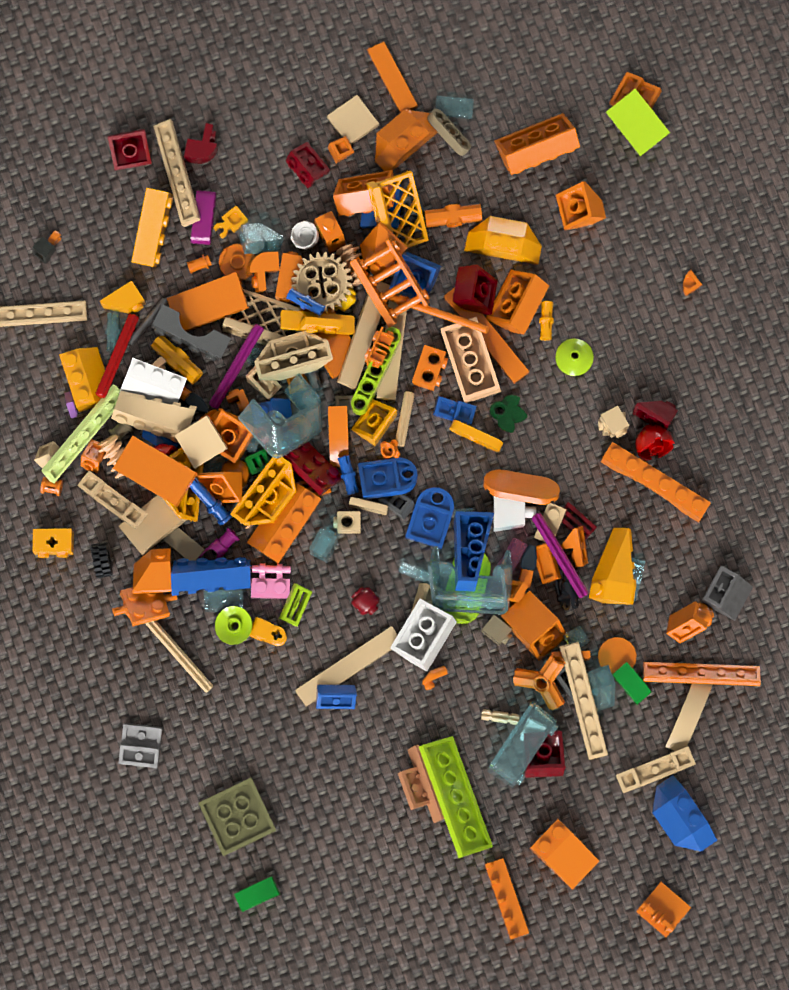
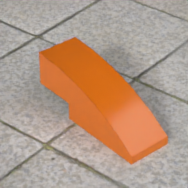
[328,406,349,467]

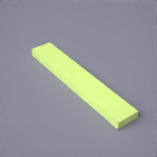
[41,385,120,483]

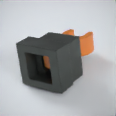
[32,230,62,264]

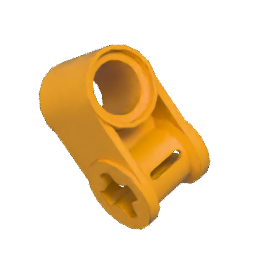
[250,617,287,646]

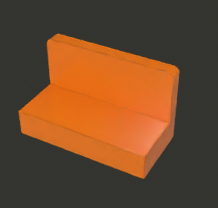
[666,601,708,643]

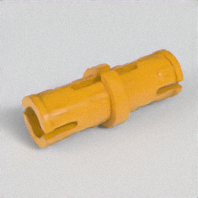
[539,301,554,341]

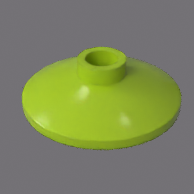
[555,339,593,376]
[215,606,253,645]

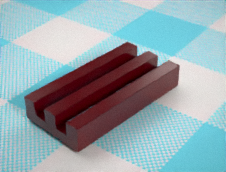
[562,502,597,540]

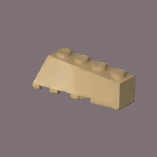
[111,391,197,443]

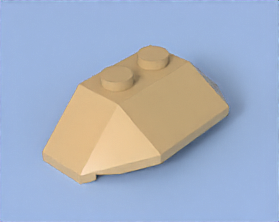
[254,331,333,380]

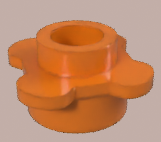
[381,439,400,459]

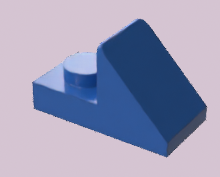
[252,398,293,424]

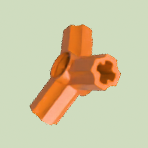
[513,654,566,710]

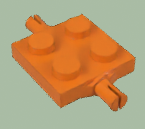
[112,587,177,626]

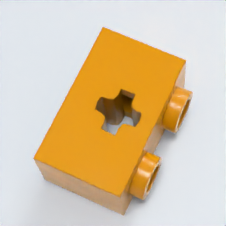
[33,529,74,558]

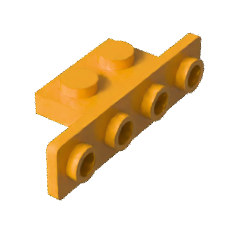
[280,310,355,335]

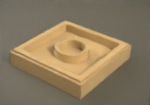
[327,95,379,145]
[175,415,228,468]

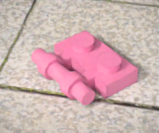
[251,563,291,599]

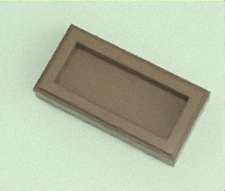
[163,528,205,560]

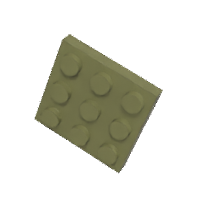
[198,778,276,857]

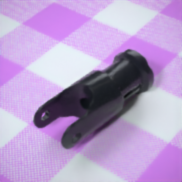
[561,565,579,611]

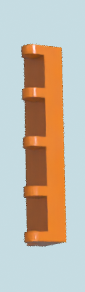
[485,858,529,940]

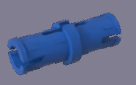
[286,288,325,317]
[337,455,359,495]

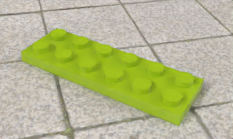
[419,736,493,858]

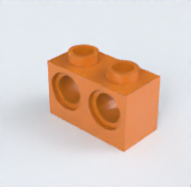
[412,345,448,391]

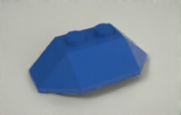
[652,775,717,852]

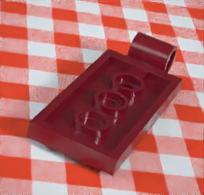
[257,420,342,495]

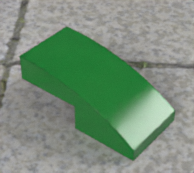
[612,662,651,705]
[234,876,280,912]

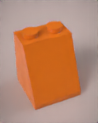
[501,591,567,661]

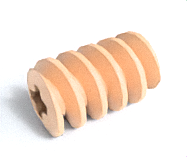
[336,244,371,287]
[97,435,125,478]

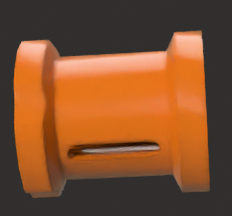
[40,477,63,496]

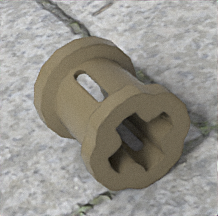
[108,423,133,441]

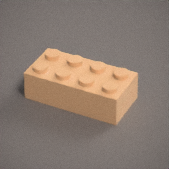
[440,317,501,403]

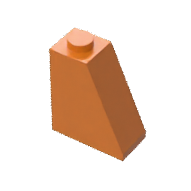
[275,251,313,304]

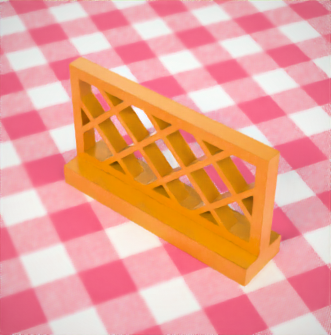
[366,170,429,248]

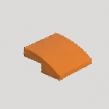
[609,72,662,109]

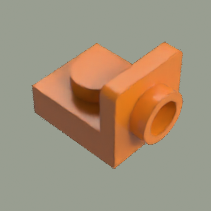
[226,389,253,416]
[80,439,106,473]
[501,580,528,605]

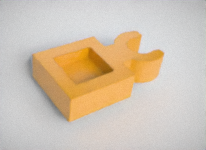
[213,206,248,239]

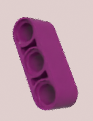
[191,190,216,245]

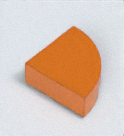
[683,270,702,296]

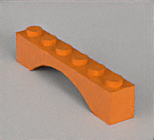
[601,442,711,523]

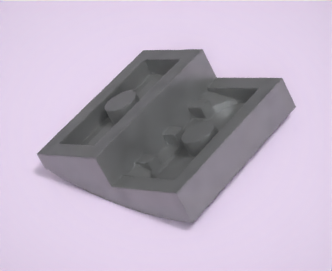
[118,723,163,768]

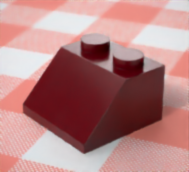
[453,265,498,315]
[523,731,565,778]

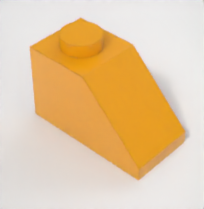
[100,281,145,314]

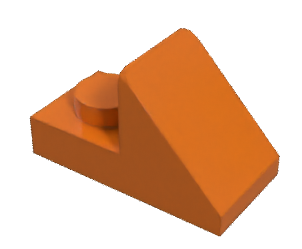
[561,526,588,567]

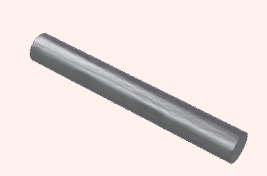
[129,298,168,346]

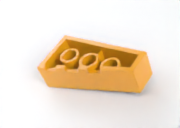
[131,188,173,267]

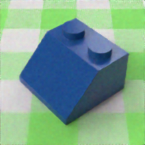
[389,252,441,303]

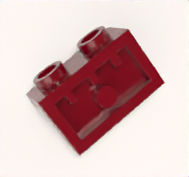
[286,142,330,188]

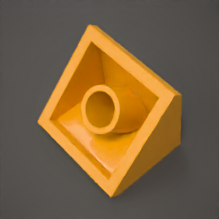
[351,399,397,446]

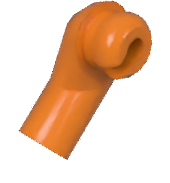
[422,666,448,690]

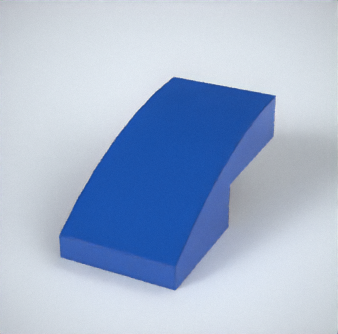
[432,396,477,425]

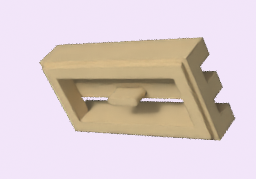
[349,497,388,515]

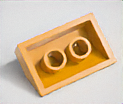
[59,347,105,412]

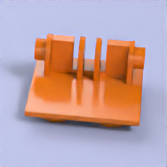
[365,327,394,368]
[636,882,691,937]

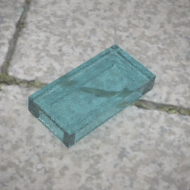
[435,96,474,119]

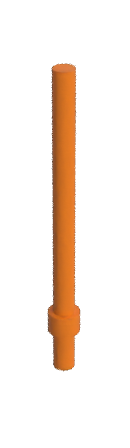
[388,295,489,334]

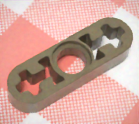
[427,109,471,156]

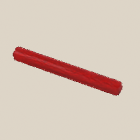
[96,314,139,398]

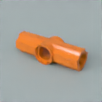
[424,204,482,228]

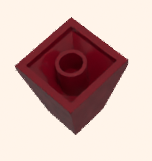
[632,401,678,429]

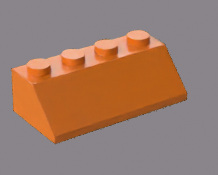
[494,113,580,175]
[247,483,321,564]

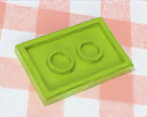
[606,89,670,156]

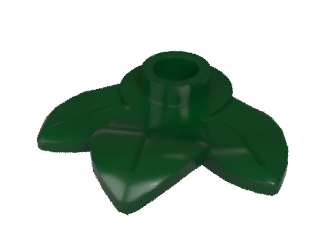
[490,395,527,433]

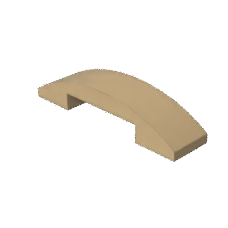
[77,471,148,529]
[665,683,713,751]
[616,746,696,793]

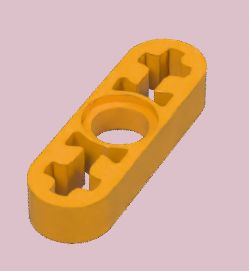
[449,420,503,452]

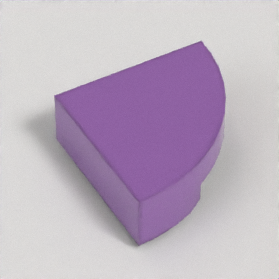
[64,391,78,418]

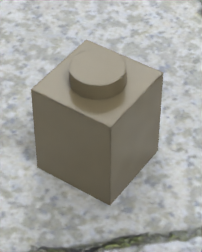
[481,615,512,646]

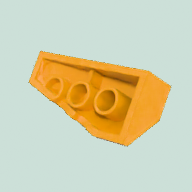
[589,528,636,605]

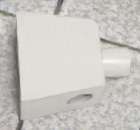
[493,496,536,532]

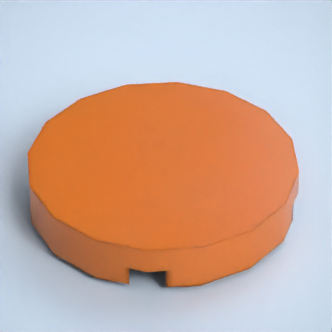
[219,243,255,281]
[598,637,637,676]

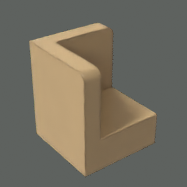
[34,441,60,469]

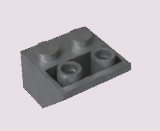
[701,566,753,621]

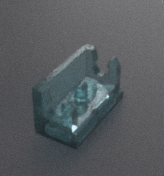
[204,590,244,612]

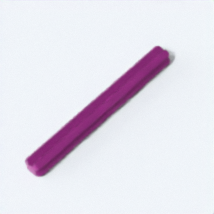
[209,324,264,409]
[532,513,588,598]

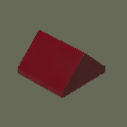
[108,129,152,170]

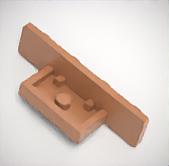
[398,745,444,823]

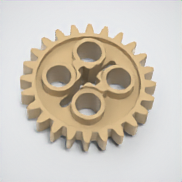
[291,252,353,313]

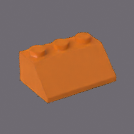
[333,170,396,216]
[486,270,549,335]

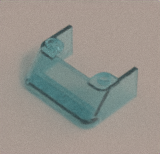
[238,373,322,458]
[427,546,512,614]
[487,702,558,788]

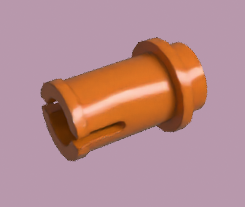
[187,254,212,273]

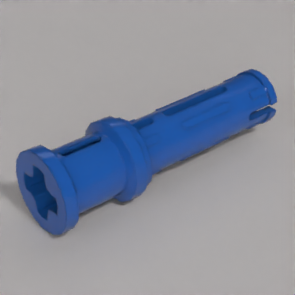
[190,477,232,525]

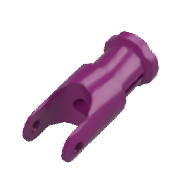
[199,527,240,559]

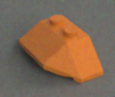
[375,109,438,171]

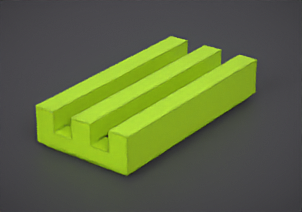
[279,583,313,627]

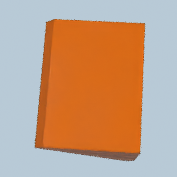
[196,472,242,503]

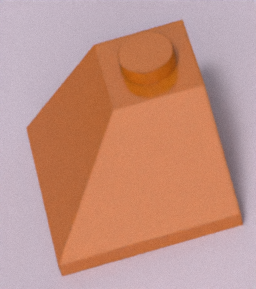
[556,181,606,230]
[360,221,408,276]
[133,548,173,594]

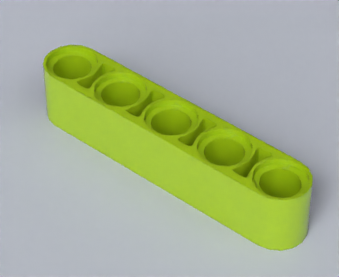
[351,327,401,415]

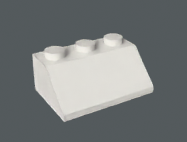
[119,358,187,405]
[390,599,456,671]

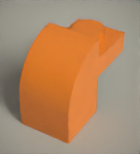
[246,251,280,292]

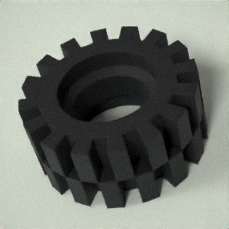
[91,542,113,579]

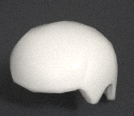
[290,221,319,250]

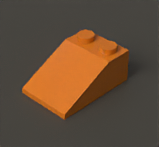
[530,819,599,890]

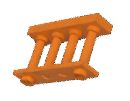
[349,237,430,327]

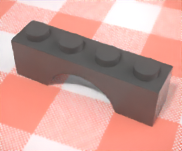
[151,304,231,362]

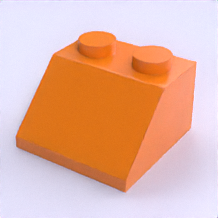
[214,410,258,463]

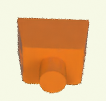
[313,211,346,254]

